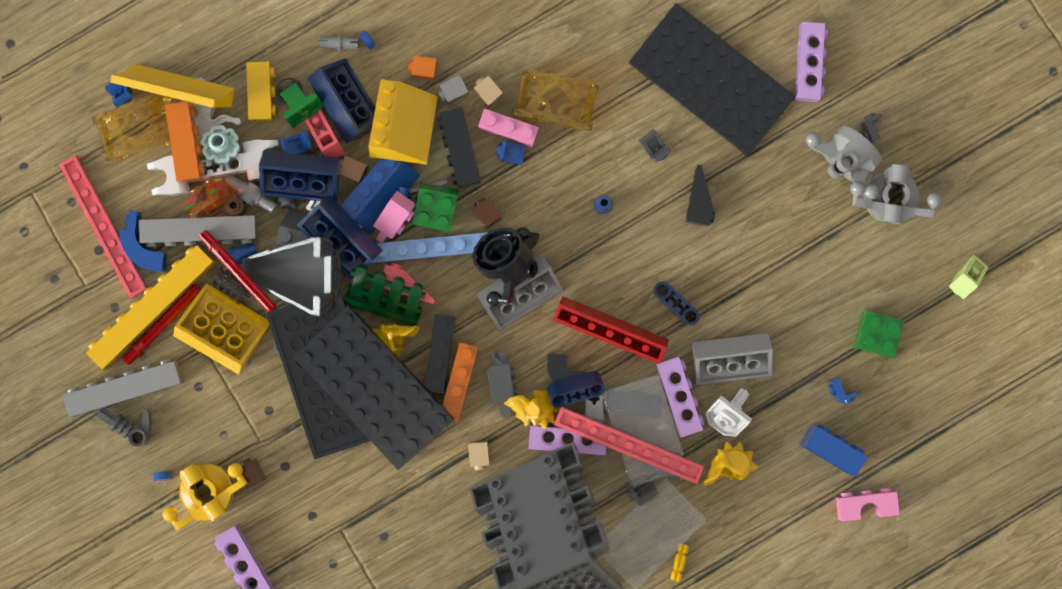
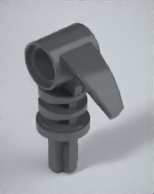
[97,408,151,447]

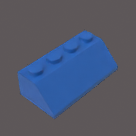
[341,159,420,234]

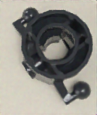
[472,227,539,306]

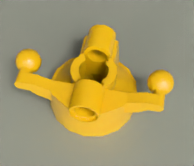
[163,463,248,530]

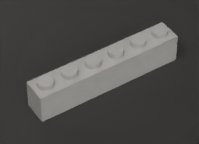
[139,215,258,248]
[62,359,184,417]

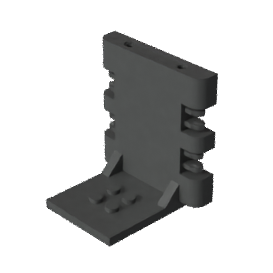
[469,442,623,589]

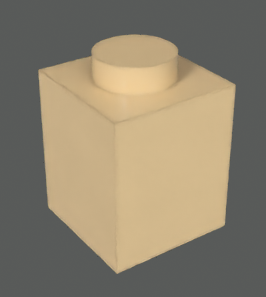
[474,76,503,108]
[468,441,490,470]

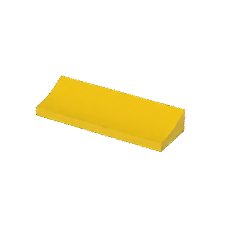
[111,64,235,108]

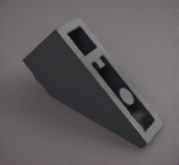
[685,165,715,227]

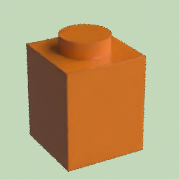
[408,56,437,81]

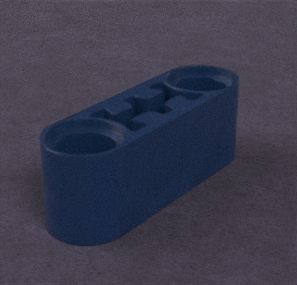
[653,282,700,325]
[547,371,605,407]

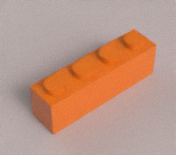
[165,101,205,183]
[443,343,479,422]

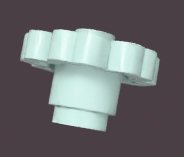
[200,125,240,165]

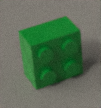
[412,182,458,232]
[853,311,904,358]

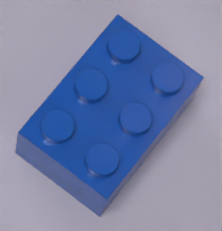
[799,424,868,477]

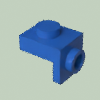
[105,82,132,108]
[280,131,312,154]
[828,378,858,404]

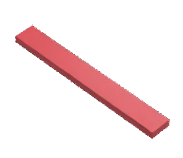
[59,155,148,299]
[554,407,704,484]

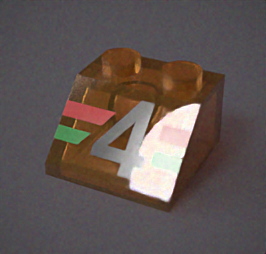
[185,176,234,219]

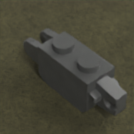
[487,350,518,418]

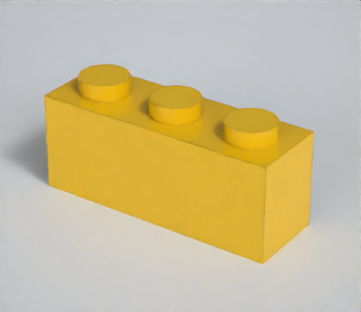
[246,62,277,122]

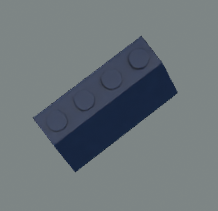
[307,58,375,144]
[259,151,340,202]
[297,194,383,281]

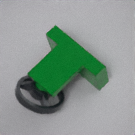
[276,78,324,128]

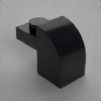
[547,354,586,382]

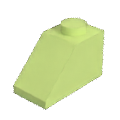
[949,255,988,299]

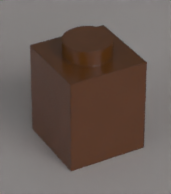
[473,198,502,229]
[239,458,267,489]

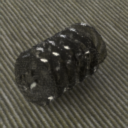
[211,265,252,304]

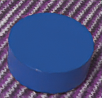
[359,31,375,50]
[153,471,173,481]

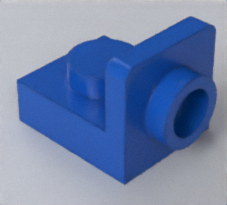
[497,140,526,165]

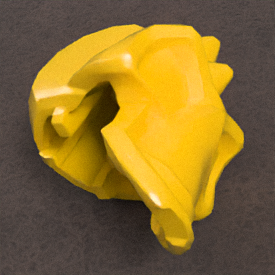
[372,323,419,358]
[504,390,560,429]
[703,442,758,485]

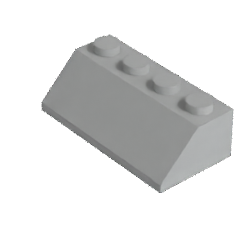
[476,254,564,331]
[692,333,773,385]

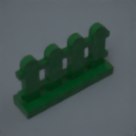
[343,264,426,326]

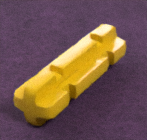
[671,543,689,582]

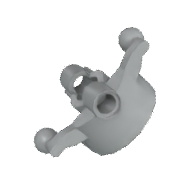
[806,126,882,199]
[850,164,942,225]

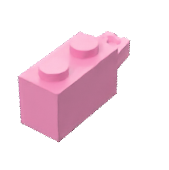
[373,191,416,244]

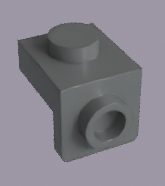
[860,113,882,143]
[638,129,671,162]
[625,477,658,506]

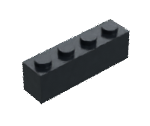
[437,107,481,189]
[425,314,455,393]

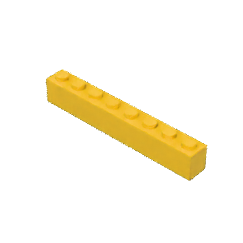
[86,245,216,370]

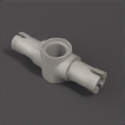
[224,174,278,214]

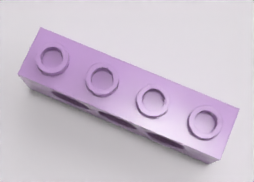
[795,22,828,102]
[656,357,704,437]
[529,424,606,455]
[214,524,274,589]

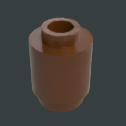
[224,196,247,216]

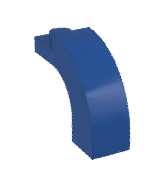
[120,210,168,272]

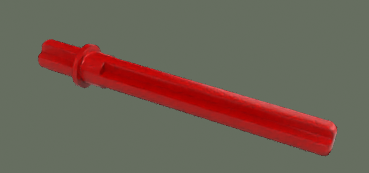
[199,230,276,312]
[122,284,201,365]

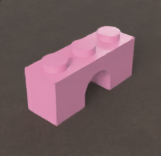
[478,109,539,148]
[836,487,900,521]

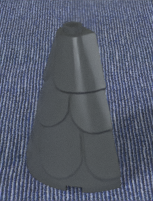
[242,237,341,316]

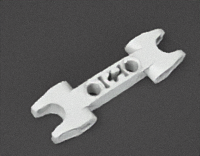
[147,140,280,196]

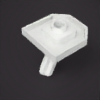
[705,388,752,437]

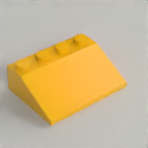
[369,79,438,164]
[173,283,270,375]

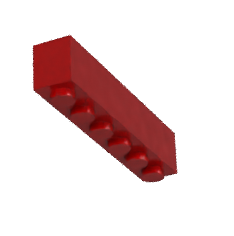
[553,296,669,364]

